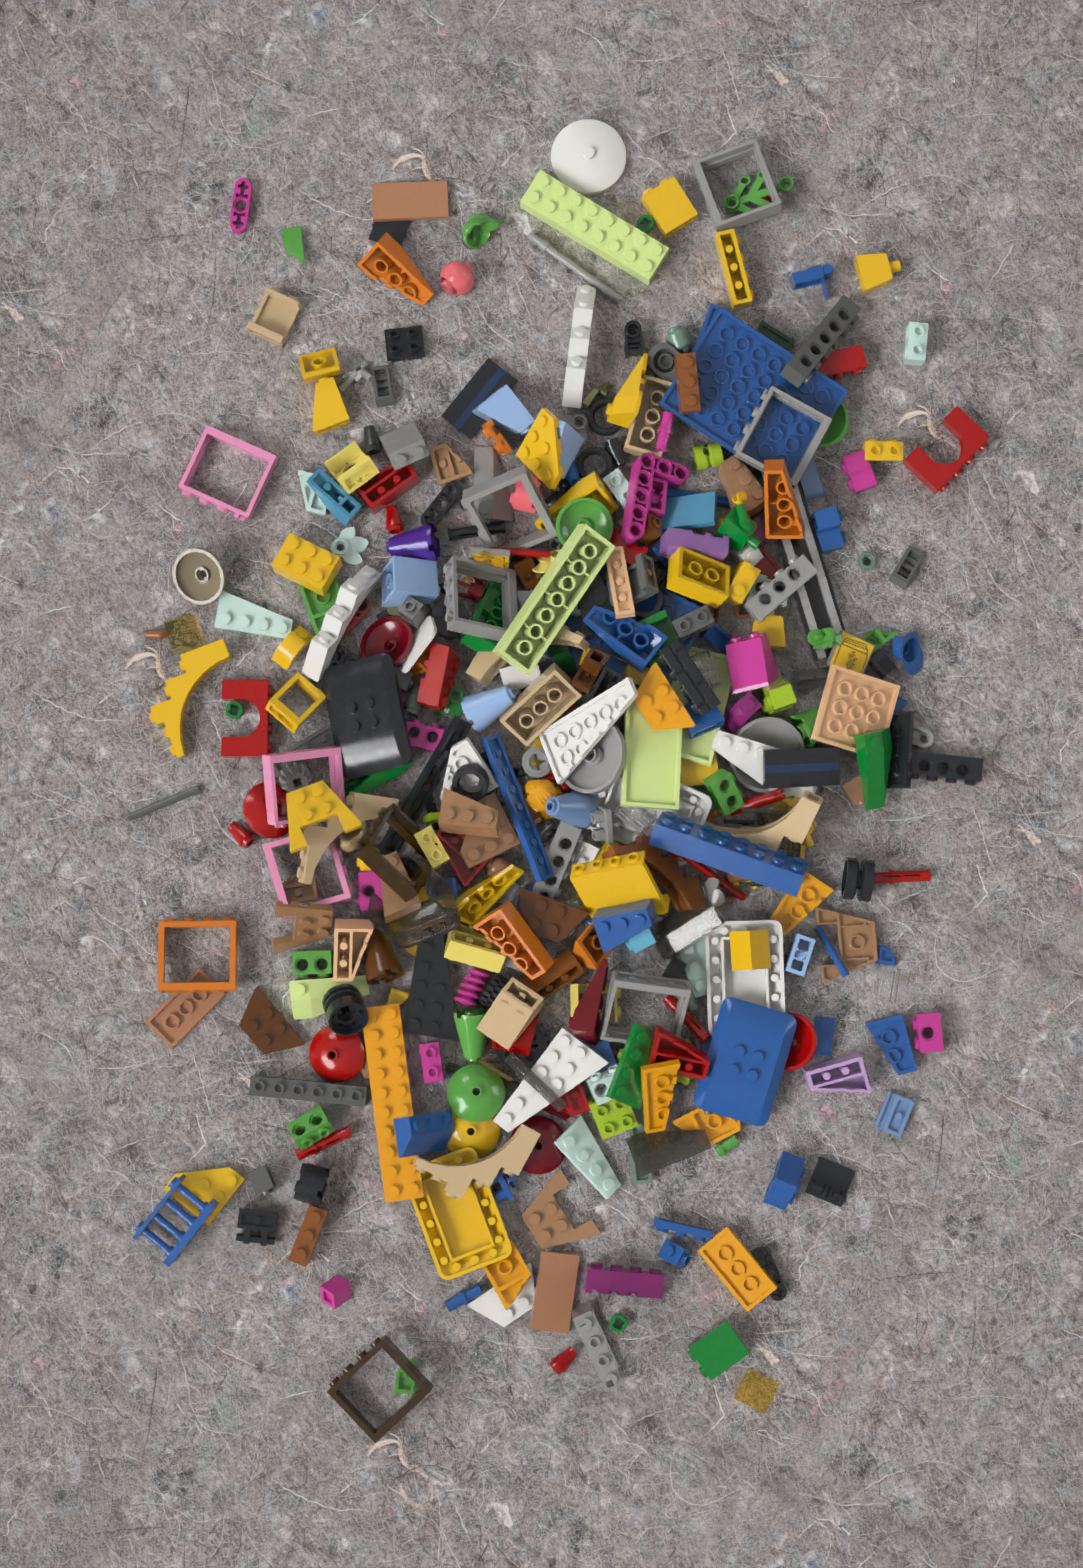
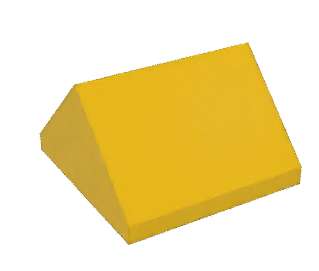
[298,347,342,385]
[730,929,771,970]

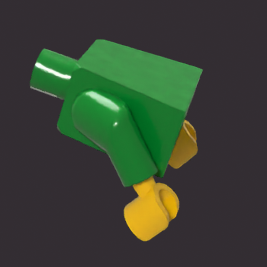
[714,491,762,551]

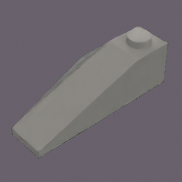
[474,447,513,523]

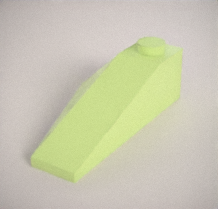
[289,975,370,1020]

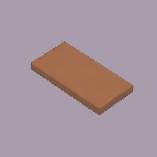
[372,180,449,222]
[145,967,227,1049]
[530,1250,580,1334]

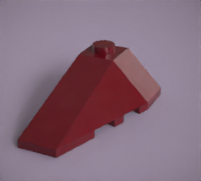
[568,959,609,1044]

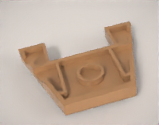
[272,900,333,955]
[815,908,878,983]
[521,1169,601,1249]

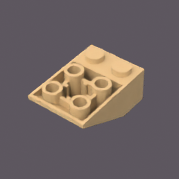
[477,977,544,1050]

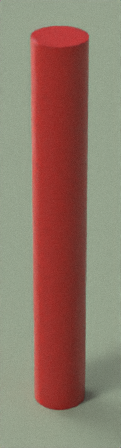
[493,547,550,558]

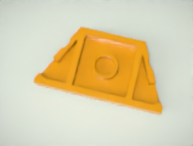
[634,662,695,731]
[672,1108,740,1148]
[482,1241,532,1311]

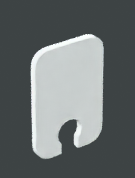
[400,616,437,674]

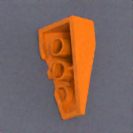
[357,232,435,306]

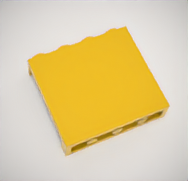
[570,850,670,918]

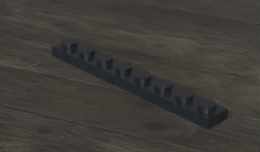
[378,715,472,854]

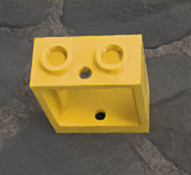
[265,672,326,733]

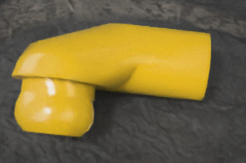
[803,820,817,848]

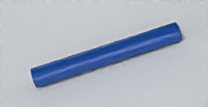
[814,925,850,978]

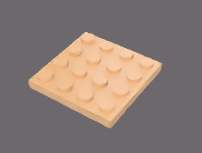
[811,665,901,753]

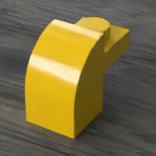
[272,625,314,670]

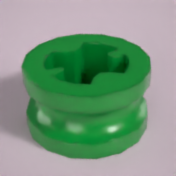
[637,215,654,234]
[225,701,243,719]
[610,1314,627,1333]

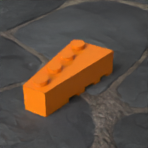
[764,459,805,539]
[473,900,554,980]

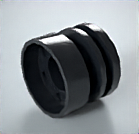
[322,984,369,1036]

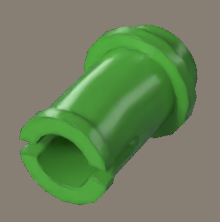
[714,1135,740,1157]

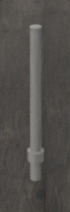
[527,232,623,304]

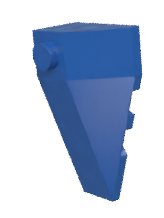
[583,605,668,673]

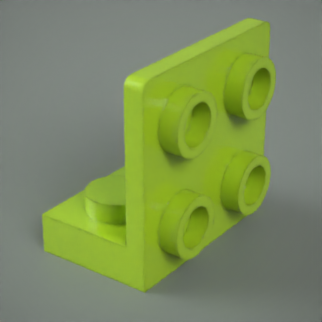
[587,1097,638,1140]

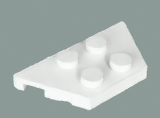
[468,1262,535,1327]

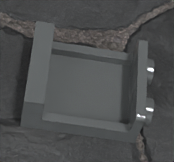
[606,553,659,607]

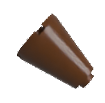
[365,929,404,985]

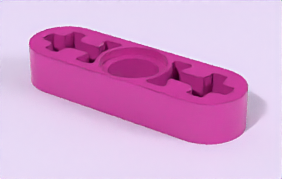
[230,178,253,234]

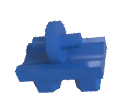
[492,1170,519,1202]

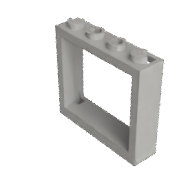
[692,138,784,232]
[733,386,832,489]
[461,464,557,549]
[443,556,518,641]
[599,970,691,1044]
[572,1302,625,1392]

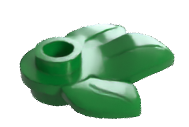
[433,686,465,719]

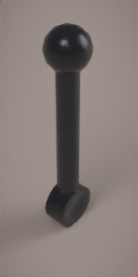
[724,819,764,826]

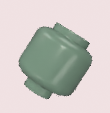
[665,325,693,354]

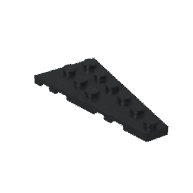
[403,917,460,1041]

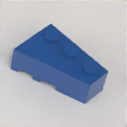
[592,898,657,953]

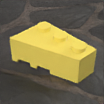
[444,918,506,973]

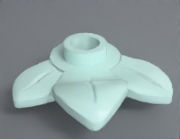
[331,527,369,565]

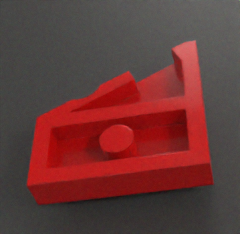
[555,1083,591,1117]

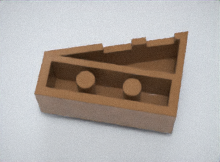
[718,456,765,517]
[438,788,501,838]
[381,851,421,924]

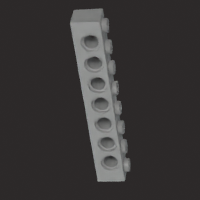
[503,821,584,972]

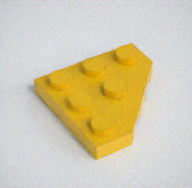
[516,408,564,489]
[163,1167,246,1225]

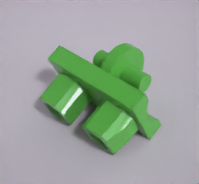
[807,627,842,650]

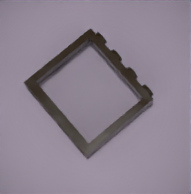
[356,803,437,903]
[327,1335,434,1443]

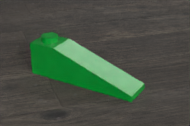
[460,581,503,652]
[853,728,892,811]
[344,760,414,801]

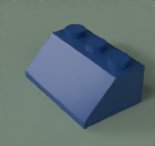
[393,1110,455,1158]

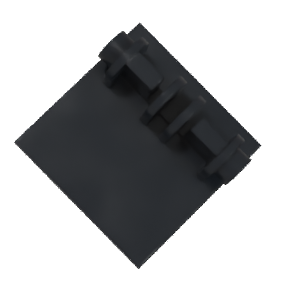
[384,325,425,363]
[805,1156,856,1207]

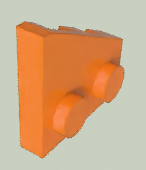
[481,419,512,456]

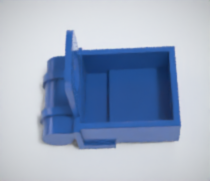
[790,264,833,300]

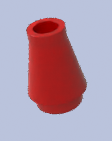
[385,505,404,534]
[227,821,256,849]
[549,1346,578,1375]

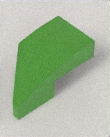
[282,226,305,264]
[861,629,897,654]
[394,1356,417,1395]

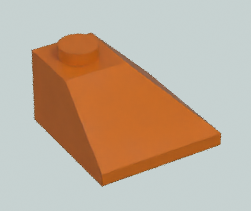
[572,921,614,969]

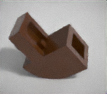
[510,556,542,591]
[570,646,609,694]

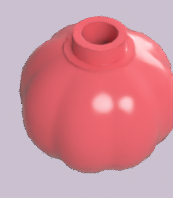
[440,261,474,296]

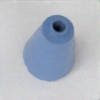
[545,791,598,829]

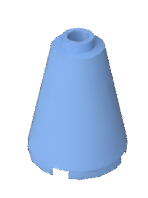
[461,686,516,732]

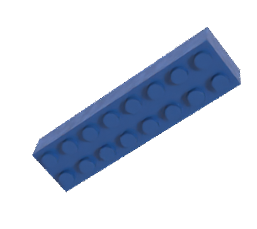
[649,811,809,897]

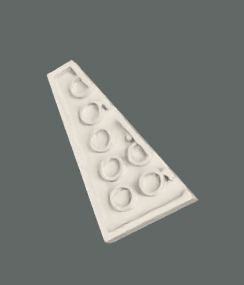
[539,677,638,785]
[711,729,817,807]
[493,1027,609,1132]

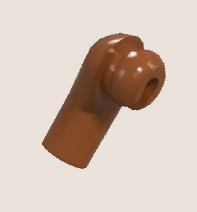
[145,624,174,639]

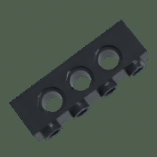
[911,751,984,786]

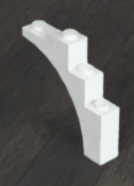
[562,285,596,408]
[302,565,382,682]

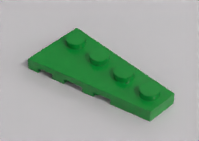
[606,1023,653,1110]

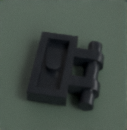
[236,1208,279,1246]

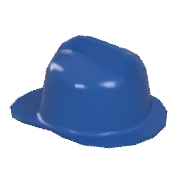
[892,632,923,675]

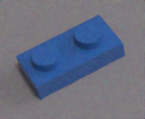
[814,1015,836,1056]

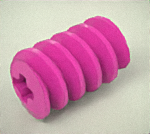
[454,966,491,1008]

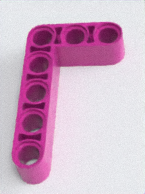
[621,453,689,544]

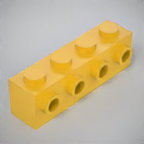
[714,228,754,311]

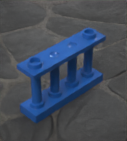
[133,1174,219,1267]

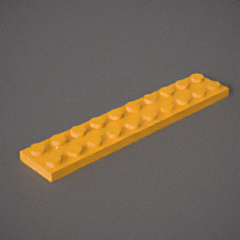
[363,1003,424,1203]

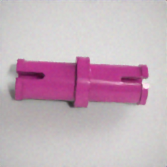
[655,411,675,452]

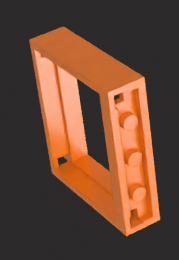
[157,917,238,993]

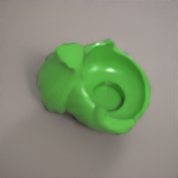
[461,213,501,249]

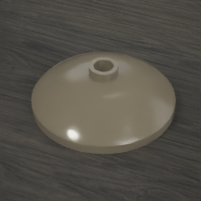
[172,548,226,605]

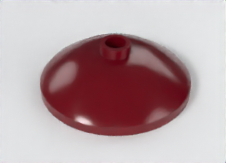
[360,616,414,666]
[510,1116,565,1174]

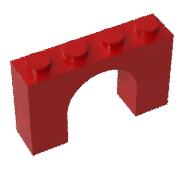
[902,406,990,494]
[221,680,273,758]

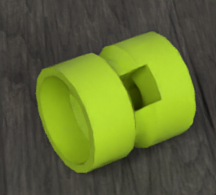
[692,442,724,471]

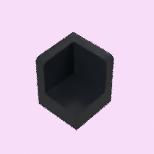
[868,648,896,679]

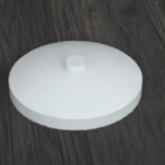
[551,119,626,195]

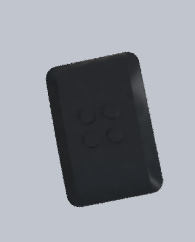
[323,653,412,779]

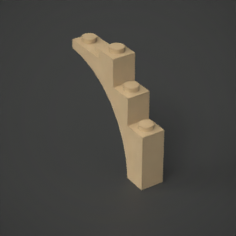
[465,624,590,687]
[704,790,824,851]
[297,792,399,884]
[412,1123,541,1200]

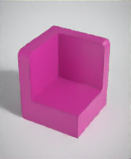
[320,1275,352,1309]

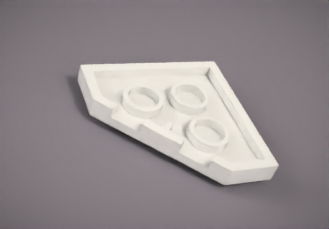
[440,737,499,800]

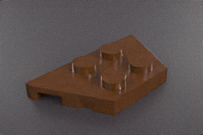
[518,887,589,943]
[239,986,305,1055]

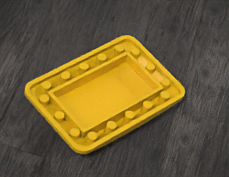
[411,1147,512,1280]

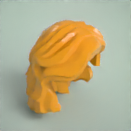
[525,779,564,820]

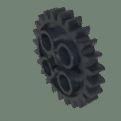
[489,1023,551,1077]

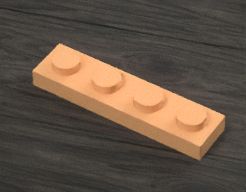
[606,546,635,619]

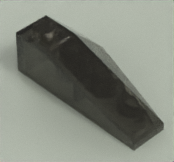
[655,905,725,960]
[625,1129,712,1177]

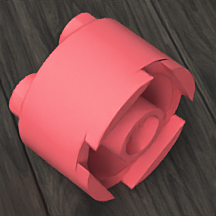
[509,474,544,515]

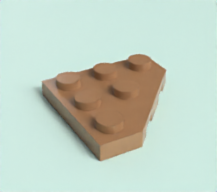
[460,793,520,869]

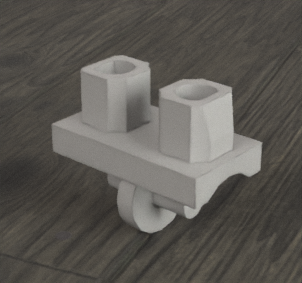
[590,805,622,844]

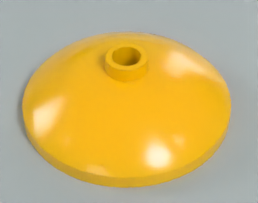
[447,1109,500,1158]

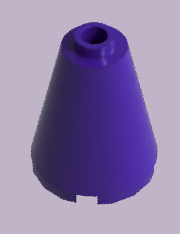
[386,522,440,561]

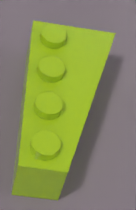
[758,676,797,716]

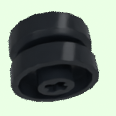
[841,857,875,902]

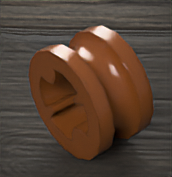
[734,601,750,620]

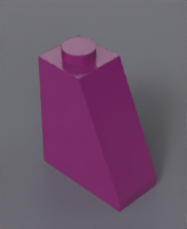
[722,692,762,734]

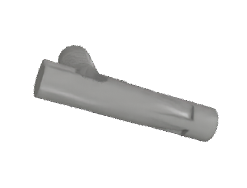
[338,360,374,393]

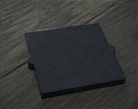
[369,220,410,246]

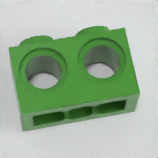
[703,768,745,816]
[292,950,333,979]
[286,1105,335,1150]

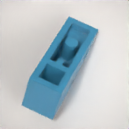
[306,468,362,526]

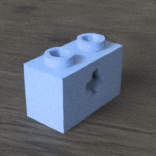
[784,934,816,977]

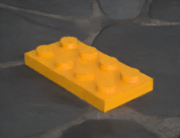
[698,1226,778,1312]

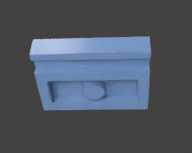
[873,1091,915,1138]

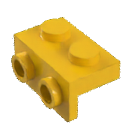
[862,439,903,461]

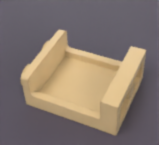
[246,287,302,348]

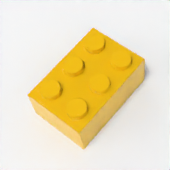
[271,533,343,597]
[667,546,730,608]

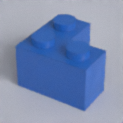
[811,506,846,554]
[763,1150,806,1211]

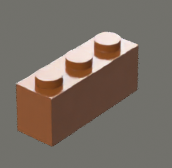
[674,352,701,415]
[521,948,585,1000]
[288,1204,329,1267]

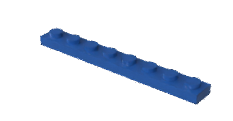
[481,733,555,883]

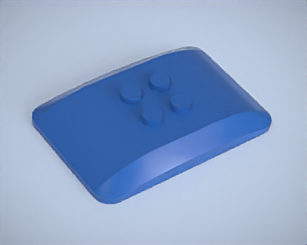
[694,997,797,1126]

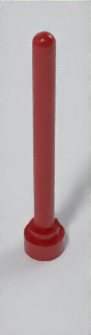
[668,851,746,901]

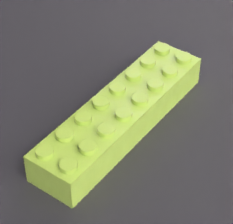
[520,170,669,285]
[492,524,616,675]

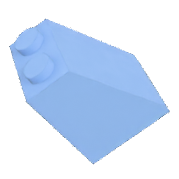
[472,384,535,435]
[535,413,585,479]
[381,555,440,607]

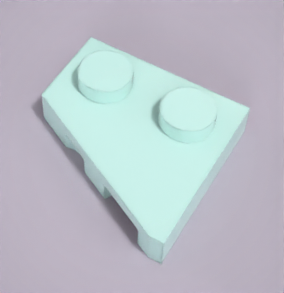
[298,470,335,516]

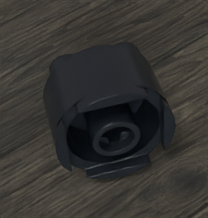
[431,599,470,640]
[294,1163,330,1207]

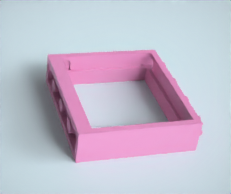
[178,425,278,521]
[262,746,345,828]
[262,837,354,921]

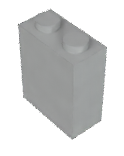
[379,422,430,470]

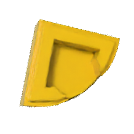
[386,988,410,1005]

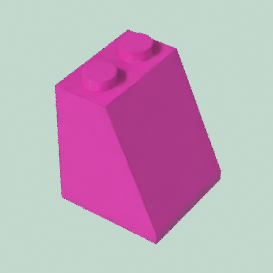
[725,631,779,694]

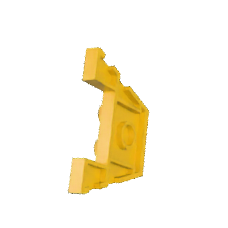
[286,780,362,854]

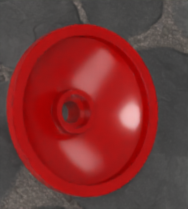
[243,782,289,839]
[784,1012,817,1071]
[309,1026,365,1083]

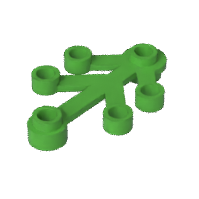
[723,170,794,222]

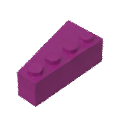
[584,1262,665,1299]

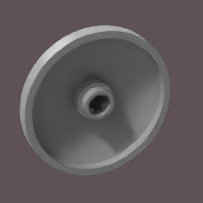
[729,716,805,793]
[564,724,626,794]

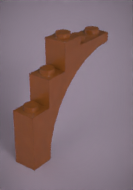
[602,834,711,928]

